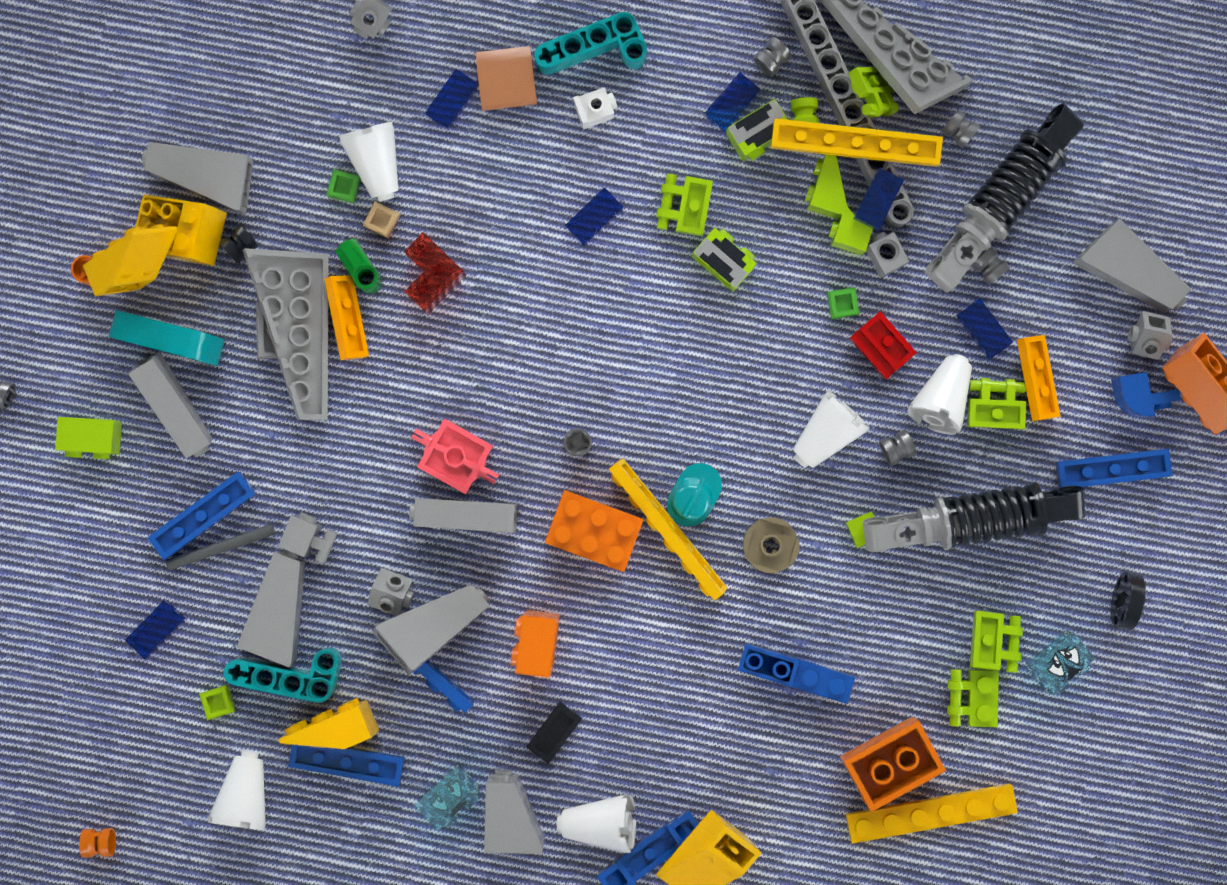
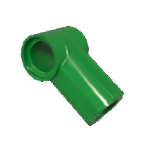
[335,238,382,294]

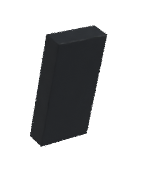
[526,701,582,764]

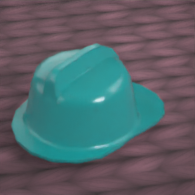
[667,463,722,527]

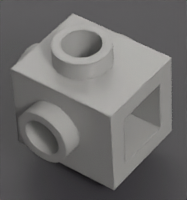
[349,0,393,39]
[1128,311,1172,360]
[367,568,414,616]

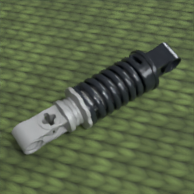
[925,103,1084,292]
[863,482,1086,552]

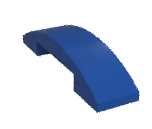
[596,810,698,885]

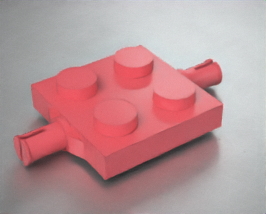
[411,418,500,495]

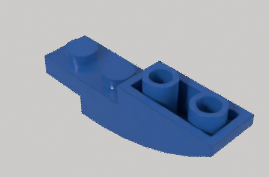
[738,643,856,704]

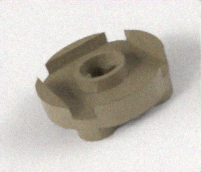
[743,517,799,573]

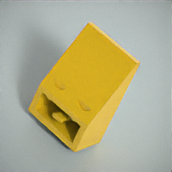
[135,194,227,266]
[83,224,178,297]
[278,698,379,749]
[656,809,762,885]

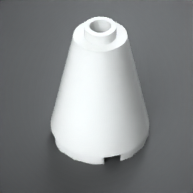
[339,122,398,202]
[907,354,972,435]
[793,391,870,468]
[208,751,266,831]
[557,795,636,853]

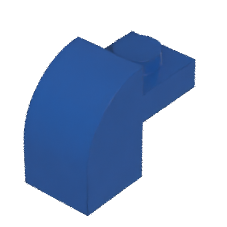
[1111,372,1181,418]

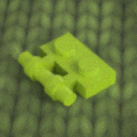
[848,67,899,118]
[656,174,713,237]
[967,378,1026,430]
[970,611,1023,673]
[947,669,999,727]

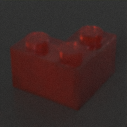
[404,232,467,315]

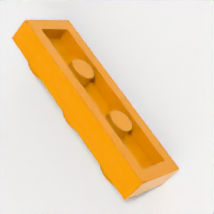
[324,275,369,360]
[1017,335,1061,422]

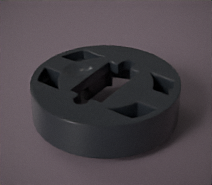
[1110,572,1146,630]

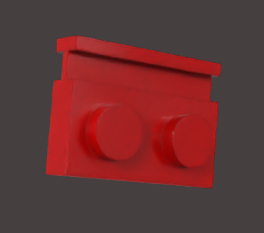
[849,311,917,380]

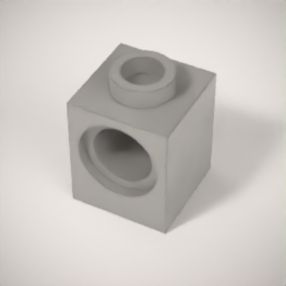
[866,232,910,278]

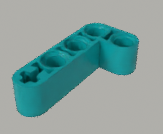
[534,12,647,75]
[108,310,225,366]
[224,647,342,703]

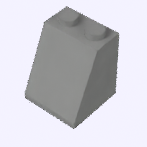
[484,769,545,854]

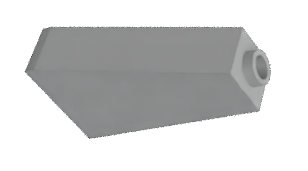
[142,142,254,215]
[1073,219,1192,312]
[128,351,213,458]
[409,498,518,533]
[237,549,305,667]
[372,584,490,675]

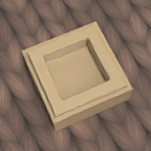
[363,201,401,239]

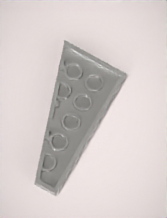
[819,0,974,114]
[243,248,329,421]

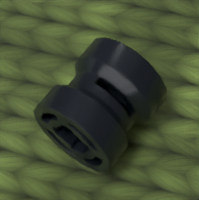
[219,224,259,263]

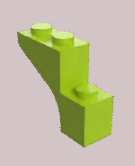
[805,155,874,256]

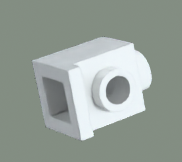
[573,87,617,130]

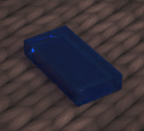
[425,69,479,131]
[704,72,761,133]
[853,167,904,231]
[565,187,624,246]
[956,298,1013,360]
[125,599,186,659]

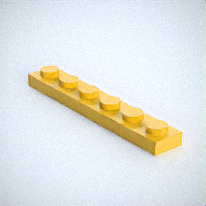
[771,118,943,167]
[609,458,728,601]
[846,783,1018,844]

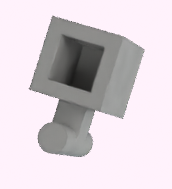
[278,512,338,564]

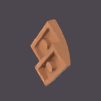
[475,46,537,111]

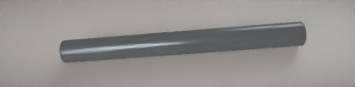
[166,524,276,570]

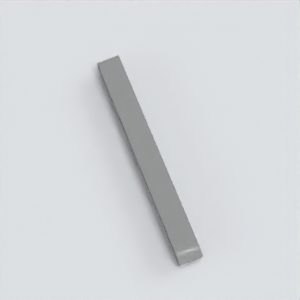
[780,0,914,229]

